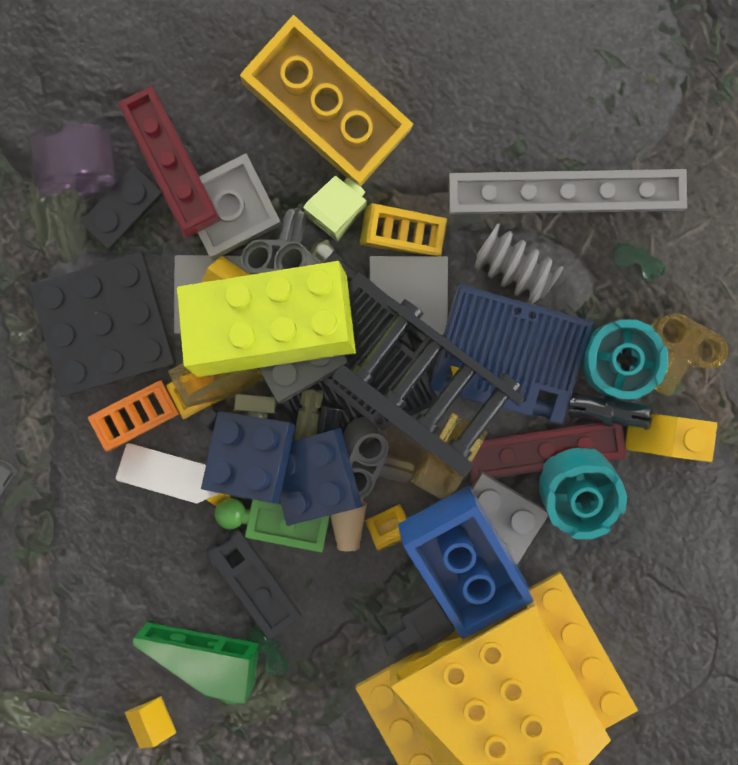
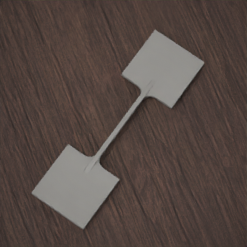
[174,255,448,335]

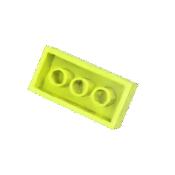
[177,261,356,377]

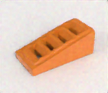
[88,380,180,452]

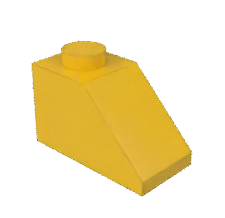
[624,414,718,462]

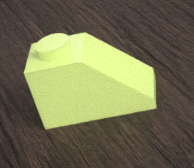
[303,176,367,242]

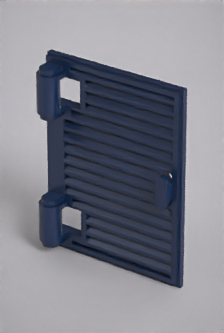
[428,284,594,424]

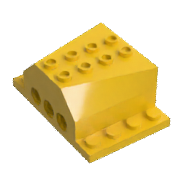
[356,571,638,765]

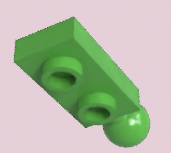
[215,498,330,553]

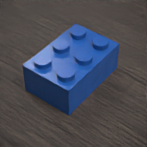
[398,485,534,640]

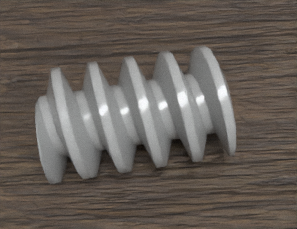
[475,223,564,304]

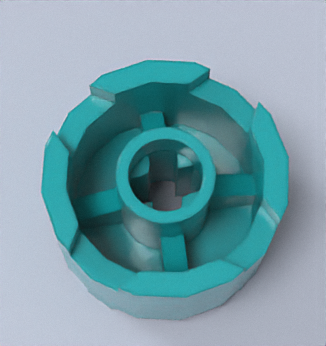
[581,320,668,399]
[539,448,627,539]

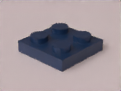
[201,411,296,505]
[280,428,362,526]

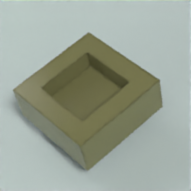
[234,394,278,419]

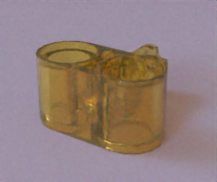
[651,313,729,396]

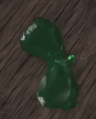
[614,242,666,282]
[246,625,290,677]

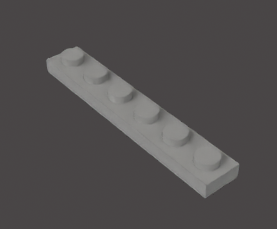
[449,169,687,215]

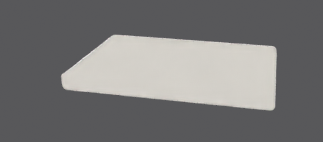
[116,443,219,504]

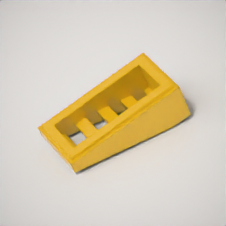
[360,203,447,256]

